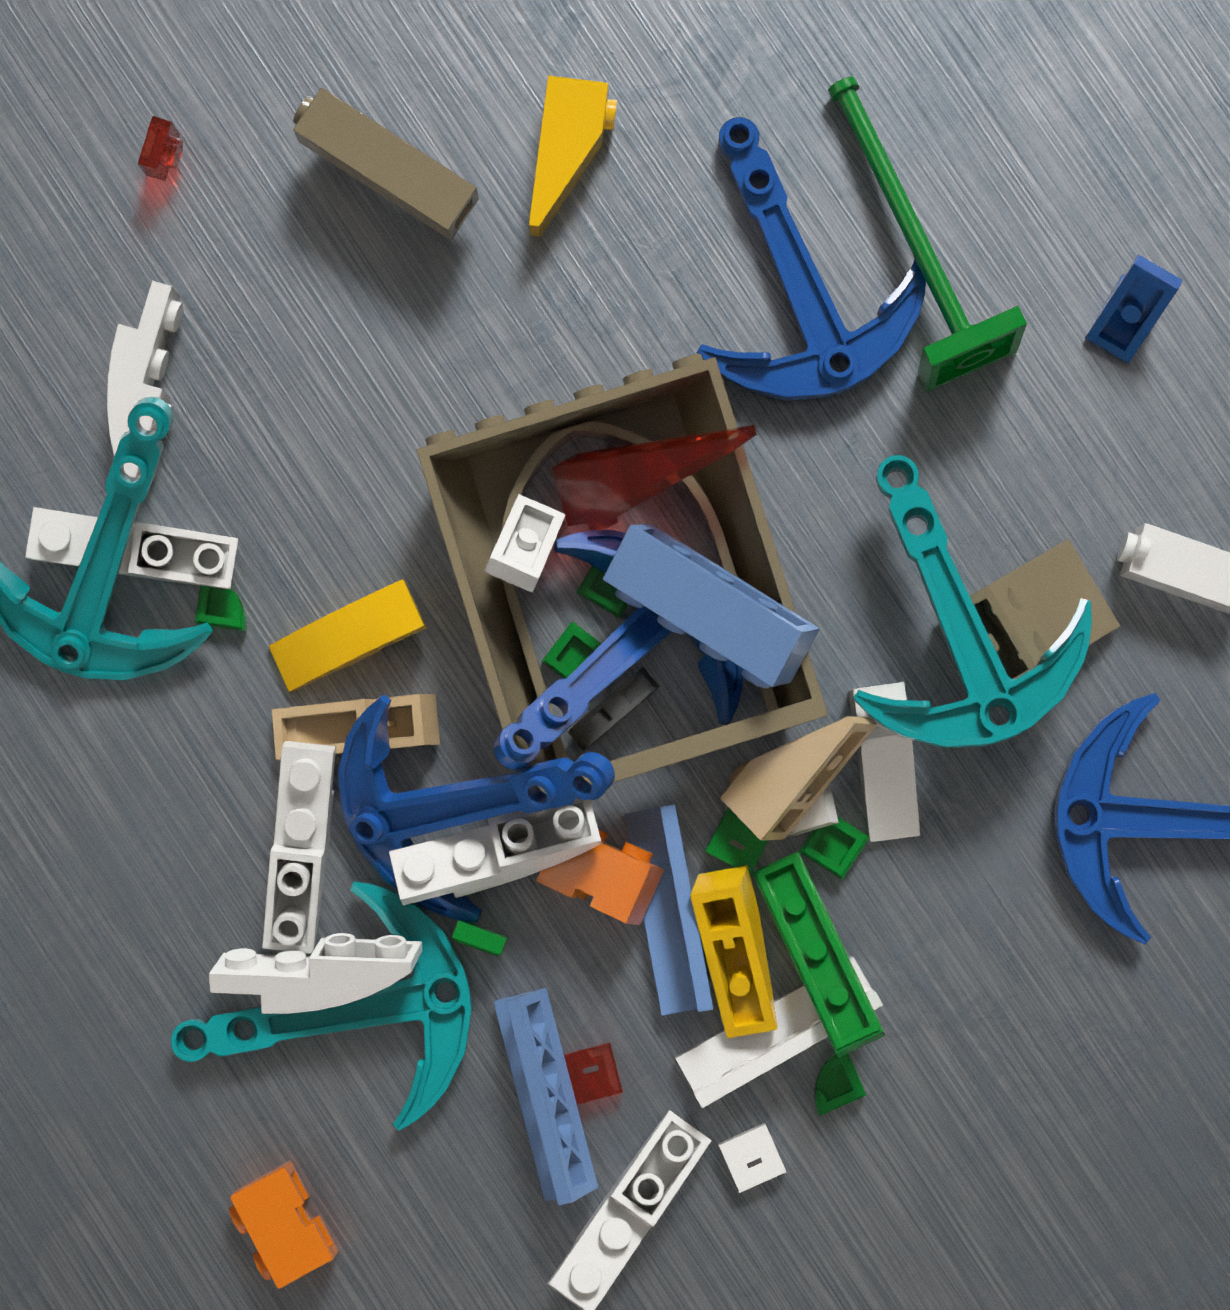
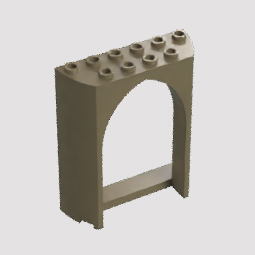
[416,354,828,793]

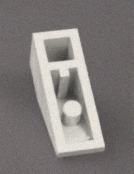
[848,682,920,842]

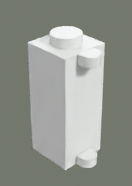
[1117,523,1230,614]

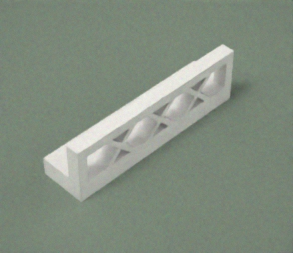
[675,957,883,1108]

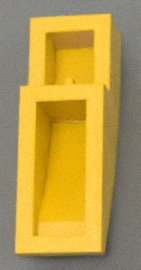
[269,579,427,692]

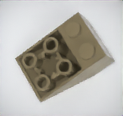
[970,539,1120,679]

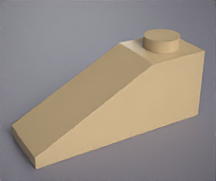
[720,716,878,840]

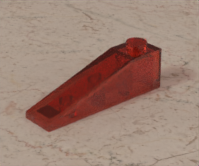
[552,425,757,530]

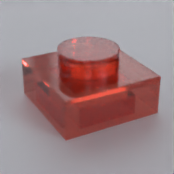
[137,116,183,181]

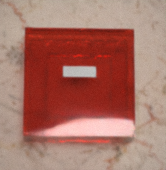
[564,1041,623,1105]

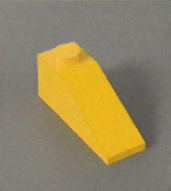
[529,75,617,237]
[690,865,778,1038]

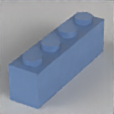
[603,523,820,688]

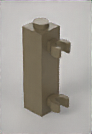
[293,87,479,241]

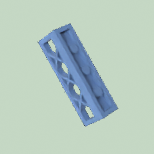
[624,804,713,1016]
[493,988,598,1205]

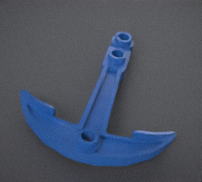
[697,117,926,401]
[494,530,743,770]
[1054,693,1230,945]
[338,694,615,923]

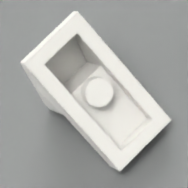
[484,494,566,593]

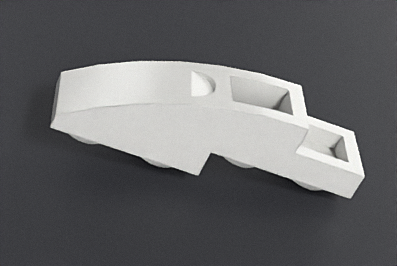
[107,280,183,480]
[25,507,238,589]
[262,741,336,954]
[389,798,602,905]
[209,933,422,1014]
[547,1110,712,1310]

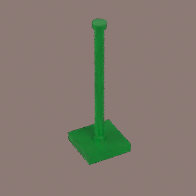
[828,76,1027,393]

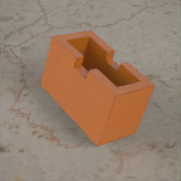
[536,828,665,926]
[228,1160,339,1289]

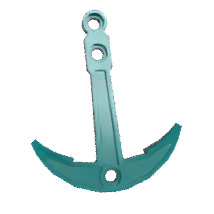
[0,397,213,680]
[853,455,1092,749]
[171,881,472,1131]

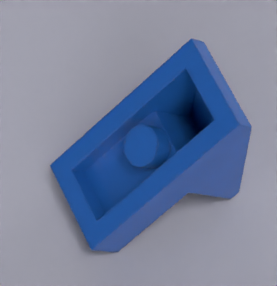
[1085,254,1183,363]

